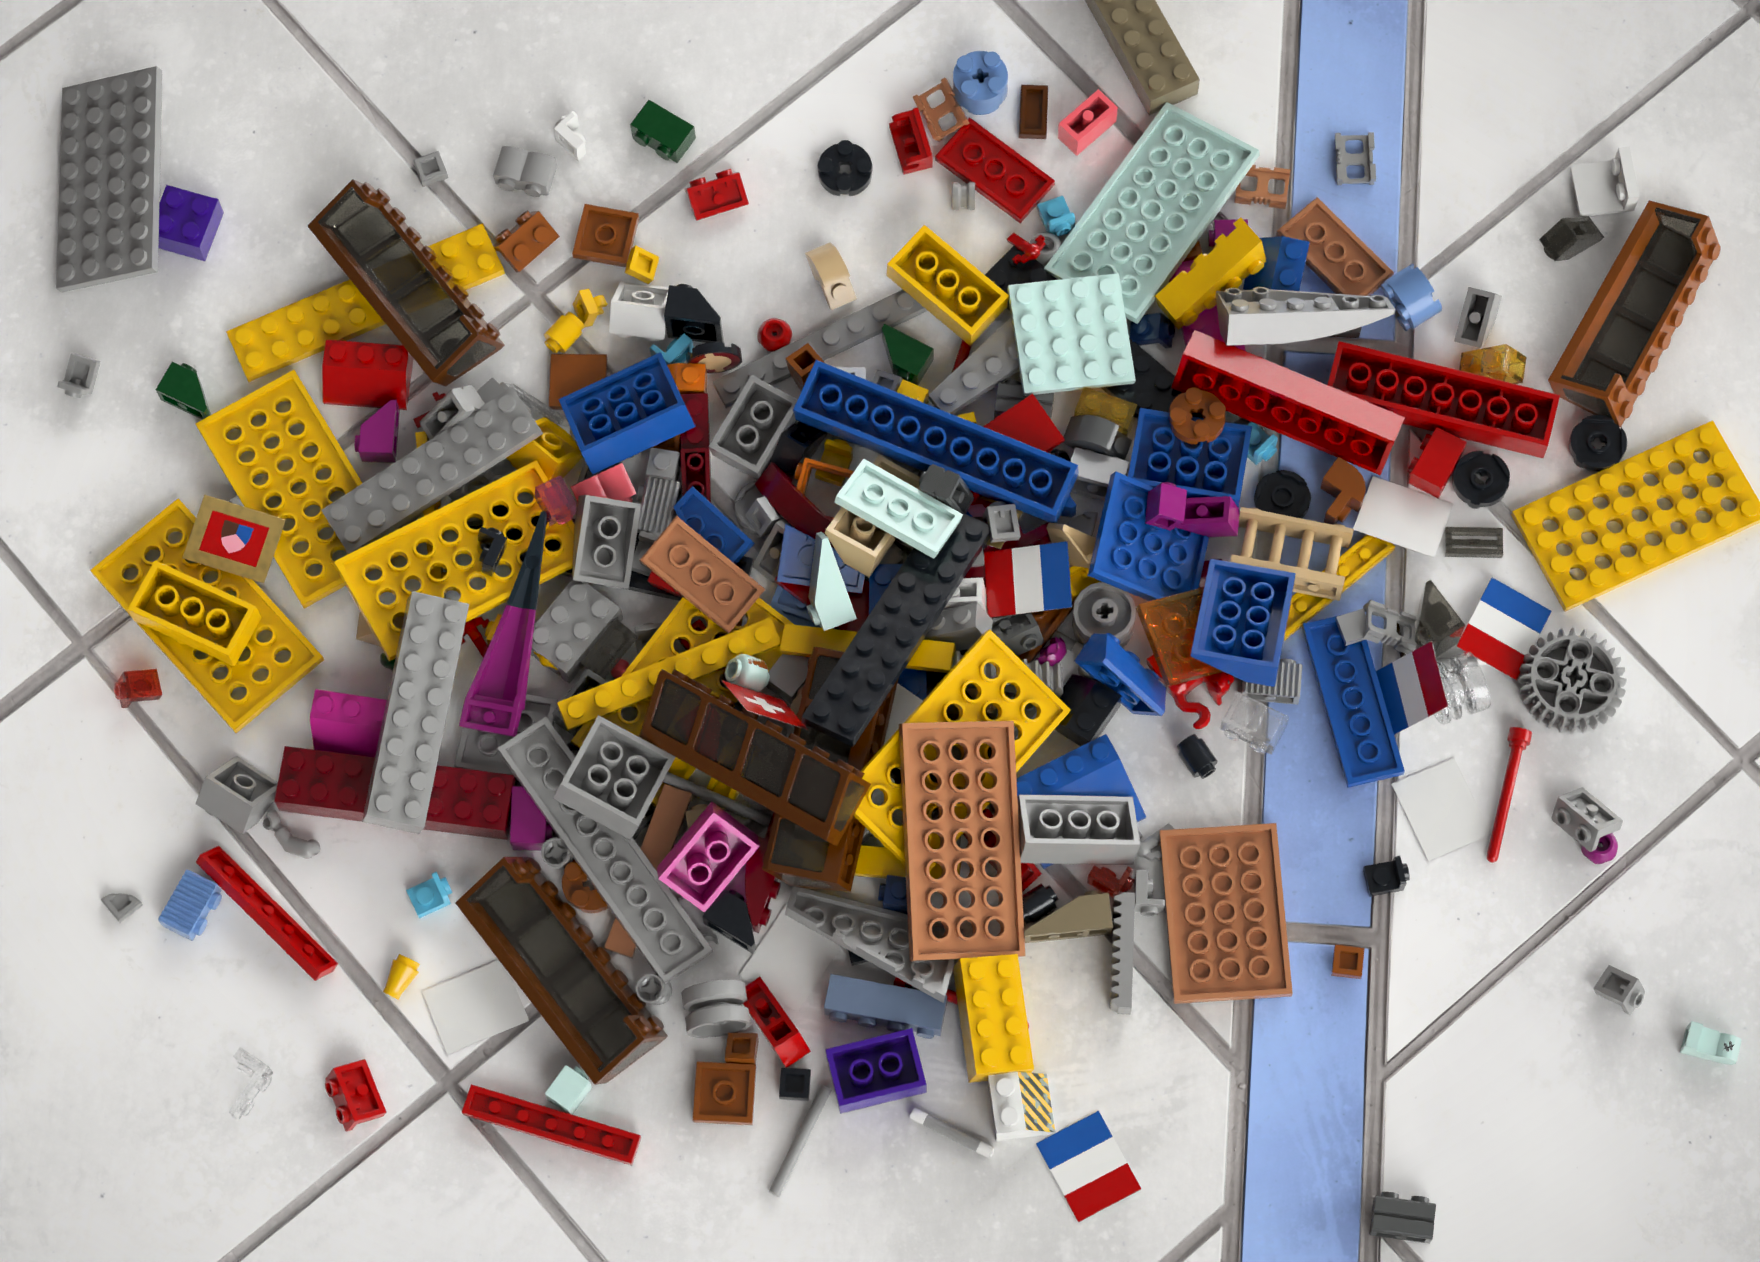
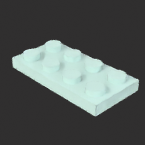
[834,459,963,559]

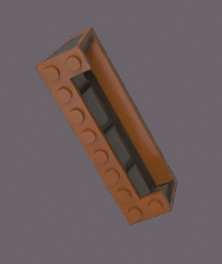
[1548,200,1721,427]

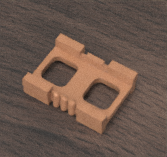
[913,78,970,142]
[1235,165,1290,209]

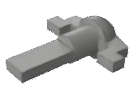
[1137,823,1174,862]

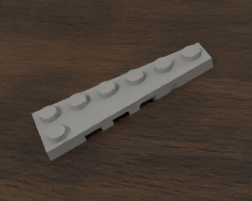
[929,318,1019,415]

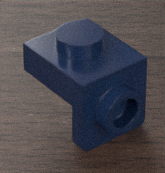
[1129,313,1175,349]

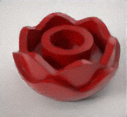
[757,318,792,352]

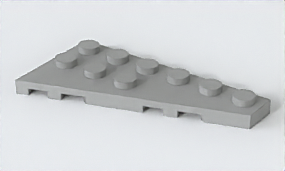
[785,886,964,1003]

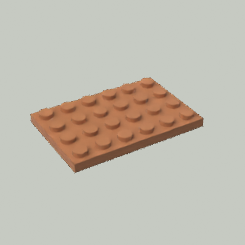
[1159,823,1293,1004]

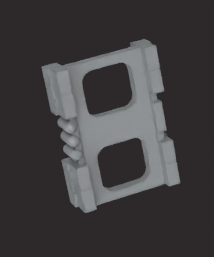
[1335,132,1376,185]
[1363,600,1417,654]

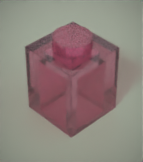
[534,475,577,526]

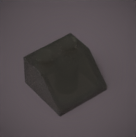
[1415,580,1465,658]

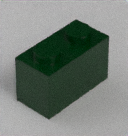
[630,100,696,163]

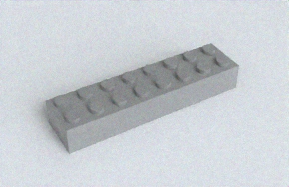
[362,591,469,834]

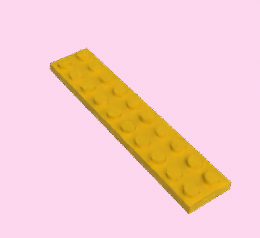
[226,223,505,383]

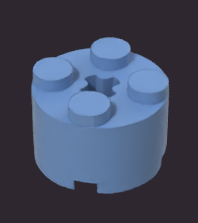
[953,51,1008,115]
[1381,264,1442,331]

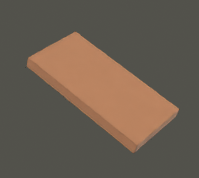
[1276,197,1394,296]
[639,516,765,634]

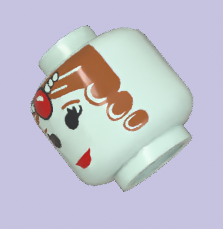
[725,654,770,692]

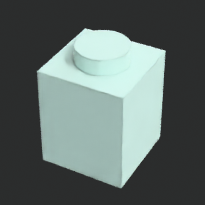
[545,1065,592,1115]

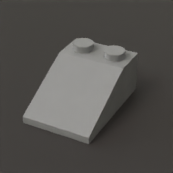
[572,495,641,589]

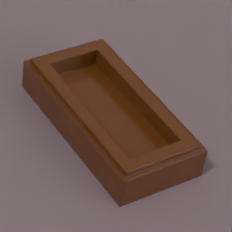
[1019,85,1048,139]

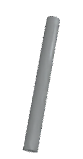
[663,772,772,827]
[769,1085,832,1197]

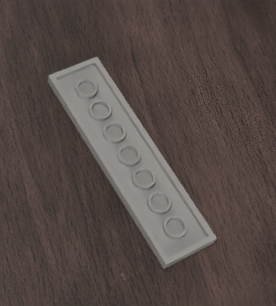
[321,387,543,554]

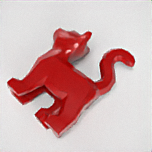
[1147,631,1234,729]

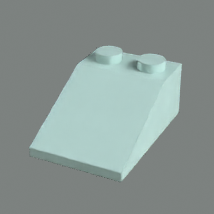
[806,532,857,631]

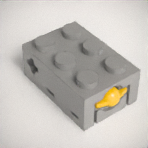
[531,580,623,684]

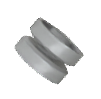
[1072,582,1136,648]
[681,979,751,1038]

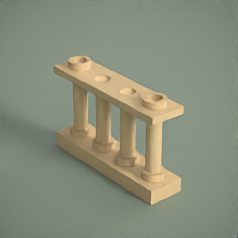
[1230,507,1354,601]

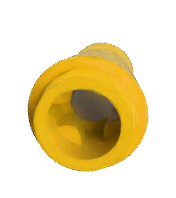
[383,954,420,1000]

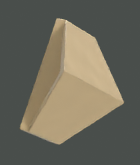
[1047,523,1096,568]

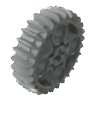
[1518,628,1627,734]

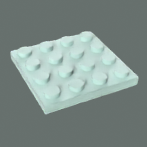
[1007,273,1136,396]

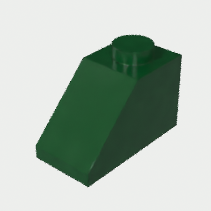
[882,324,934,385]
[155,362,211,420]

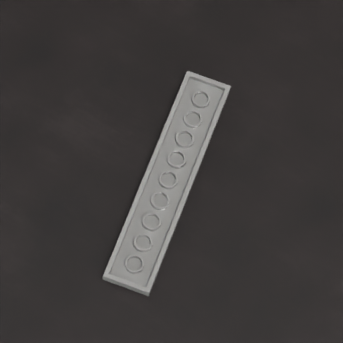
[498,717,713,984]

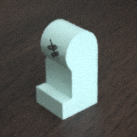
[1680,1021,1741,1065]

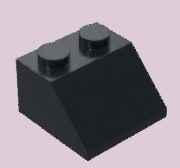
[664,284,724,343]
[1054,674,1122,747]

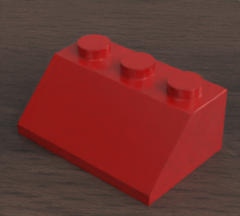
[322,340,414,410]

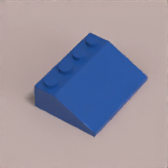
[559,352,695,475]
[1128,408,1252,508]
[1191,559,1296,687]
[1016,734,1146,869]

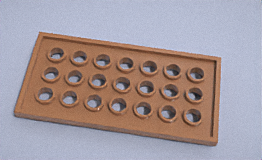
[899,721,1025,961]

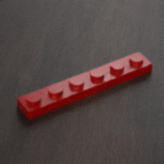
[195,846,338,981]
[462,1084,641,1166]

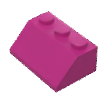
[310,689,387,757]

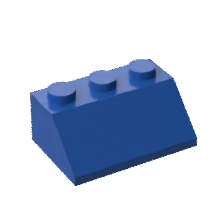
[1243,236,1310,291]
[1074,633,1166,716]

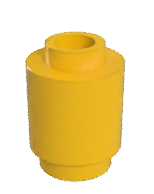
[544,312,585,354]

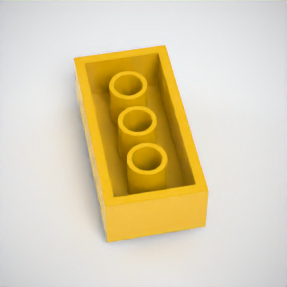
[886,225,1009,346]
[127,560,262,667]
[953,954,1034,1083]

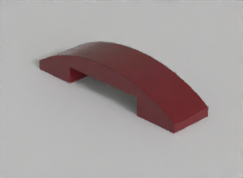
[755,462,834,548]

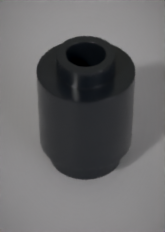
[1177,734,1218,779]
[1022,883,1059,924]

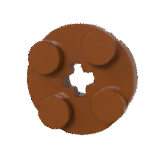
[1169,387,1226,444]
[562,859,609,913]

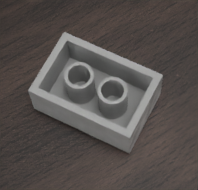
[709,375,797,480]

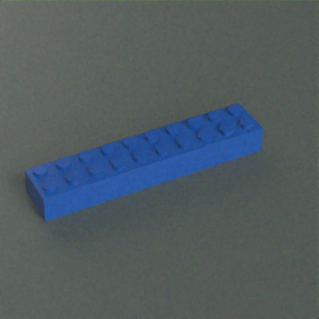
[793,360,1079,523]

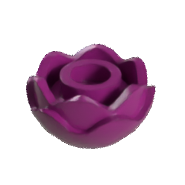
[1035,637,1067,666]
[1581,833,1618,864]

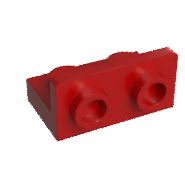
[685,169,749,221]
[325,1059,387,1132]

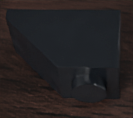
[770,421,828,476]
[702,889,756,954]

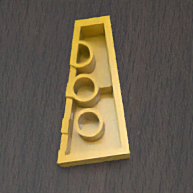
[1155,217,1267,330]

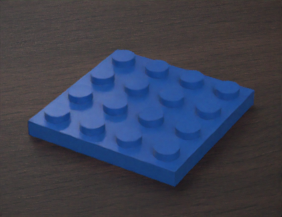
[1088,471,1209,617]

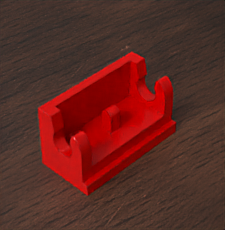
[889,107,933,175]

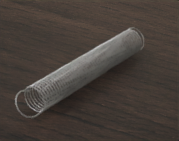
[505,383,569,426]

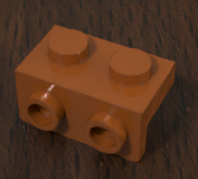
[493,211,560,272]

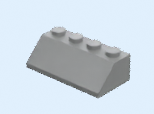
[1018,795,1141,865]

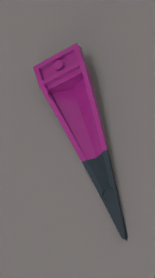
[459,510,547,737]

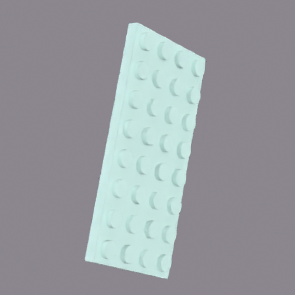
[1044,102,1260,324]

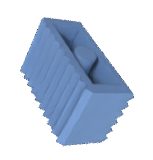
[158,869,222,941]

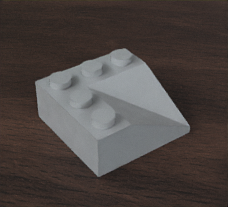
[553,715,675,840]

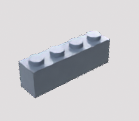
[824,974,947,1039]

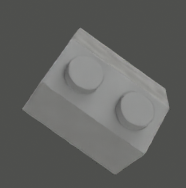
[195,756,278,834]

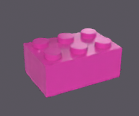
[657,801,760,913]

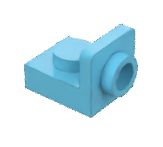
[1037,196,1075,236]
[649,334,694,365]
[1247,422,1278,465]
[406,871,453,919]

